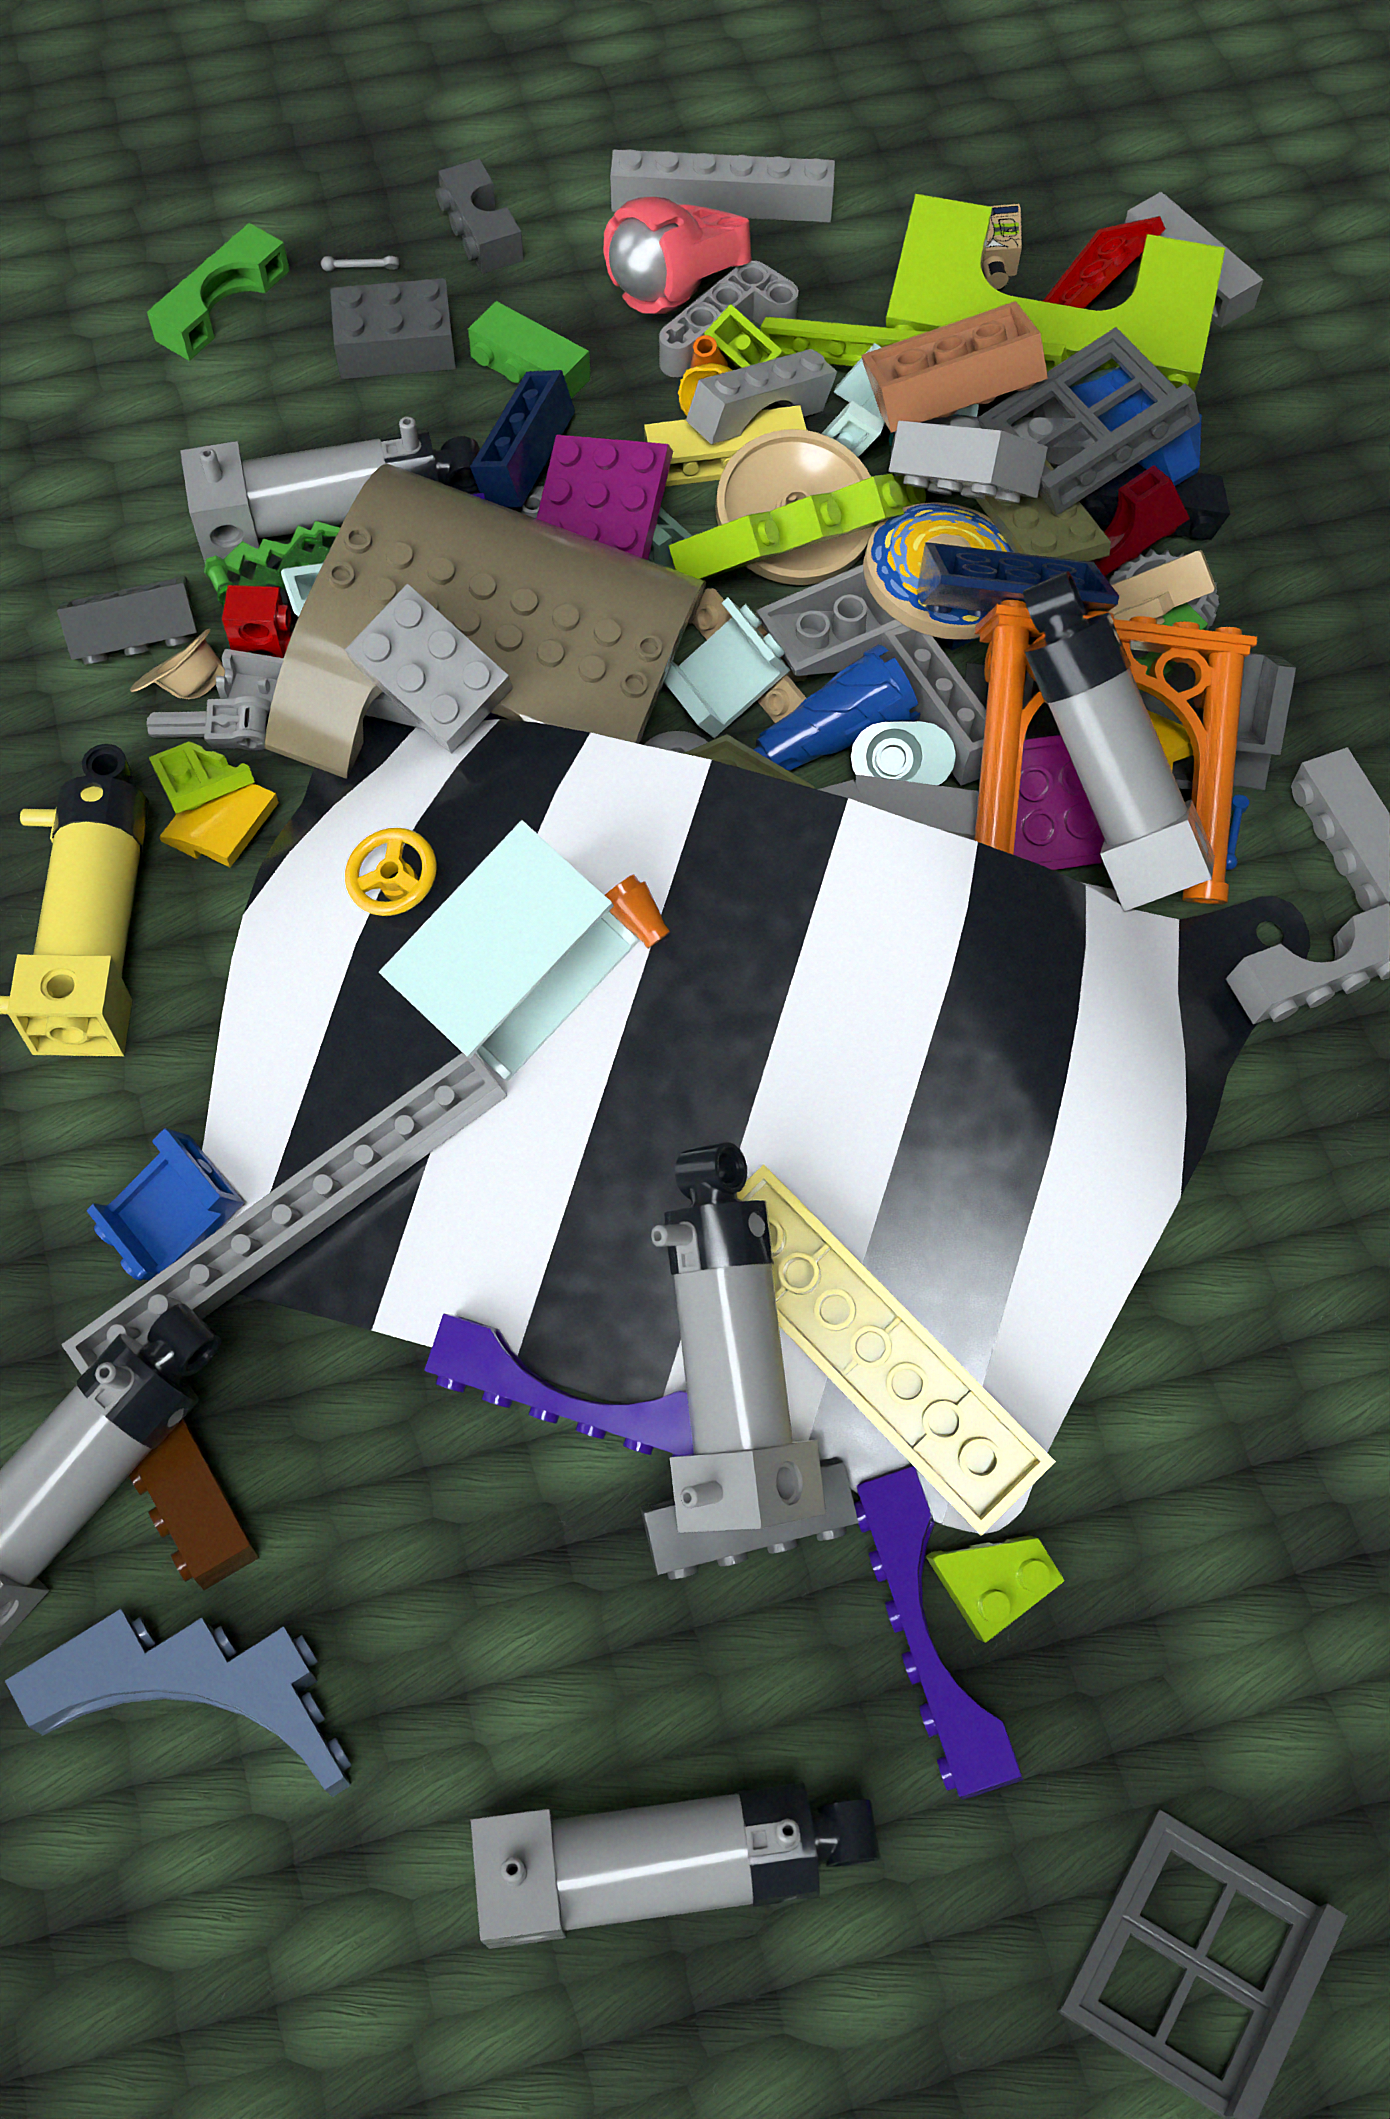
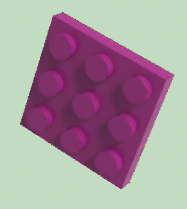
[536,435,673,560]
[1013,735,1105,870]

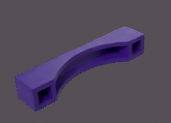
[424,1313,694,1457]
[854,1466,1024,1800]

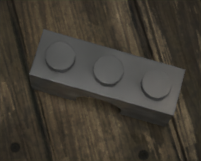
[436,159,524,274]

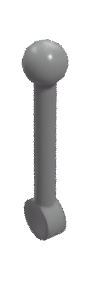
[321,256,399,272]

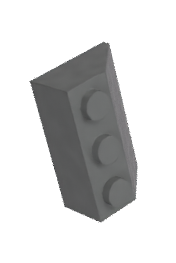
[57,576,197,665]

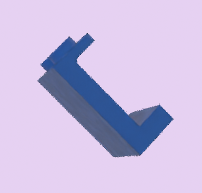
[87,1128,244,1281]

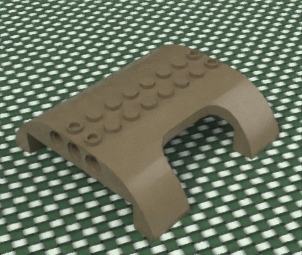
[265,463,706,779]

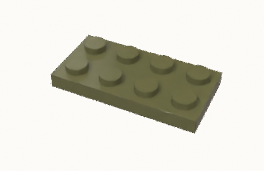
[976,459,1111,561]

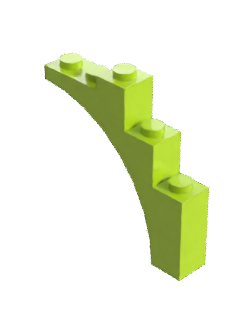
[668,473,926,581]

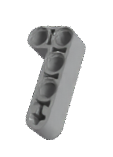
[659,260,799,378]

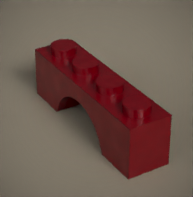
[1088,465,1190,577]

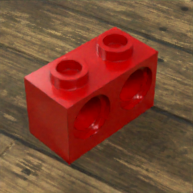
[222,585,293,658]

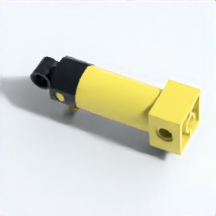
[0,744,149,1056]

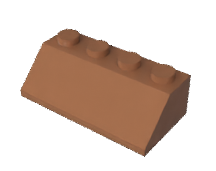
[861,301,1048,433]

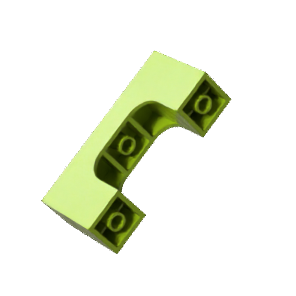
[886,194,1226,391]

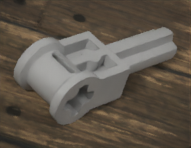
[147,696,271,751]

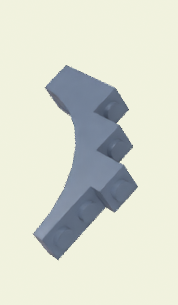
[5,1609,352,1797]

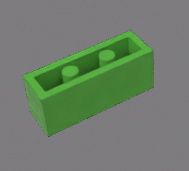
[468,301,591,399]

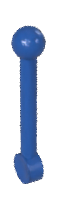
[1226,794,1249,870]

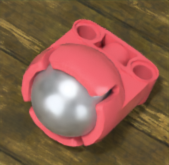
[604,197,752,314]

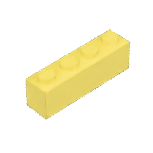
[644,405,807,487]

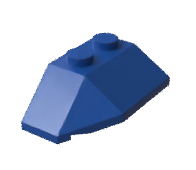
[1069,366,1201,486]

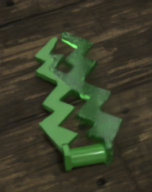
[204,521,340,606]

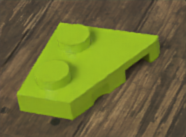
[149,742,255,814]
[926,1536,1065,1643]

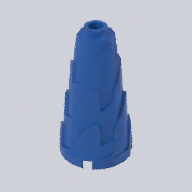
[753,644,920,771]

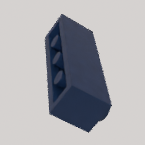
[470,370,575,509]

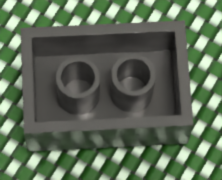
[330,278,456,379]

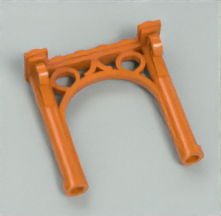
[974,600,1257,904]

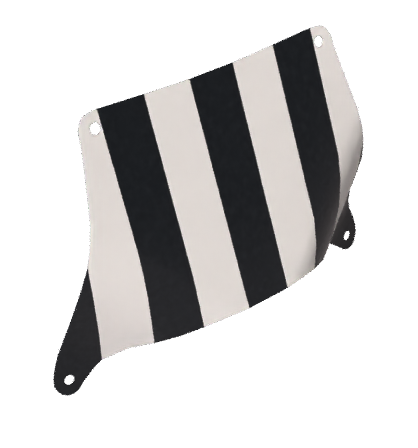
[202,715,1310,1534]

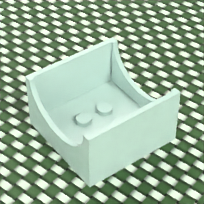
[379,820,639,1081]

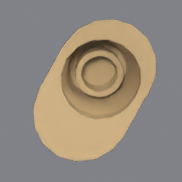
[130,628,225,699]

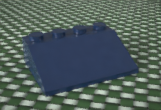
[916,542,1119,618]

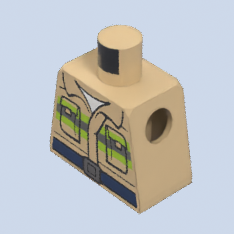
[982,204,1022,290]

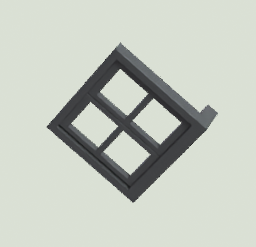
[978,327,1200,515]
[1057,1809,1348,2119]

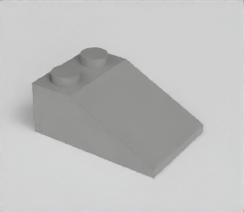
[756,564,904,676]

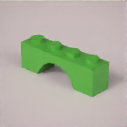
[147,223,290,361]

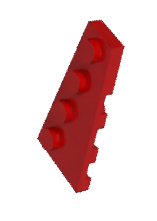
[1043,216,1166,309]

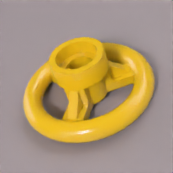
[345,827,437,916]

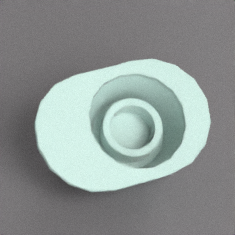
[851,721,956,786]

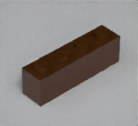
[129,1418,259,1590]

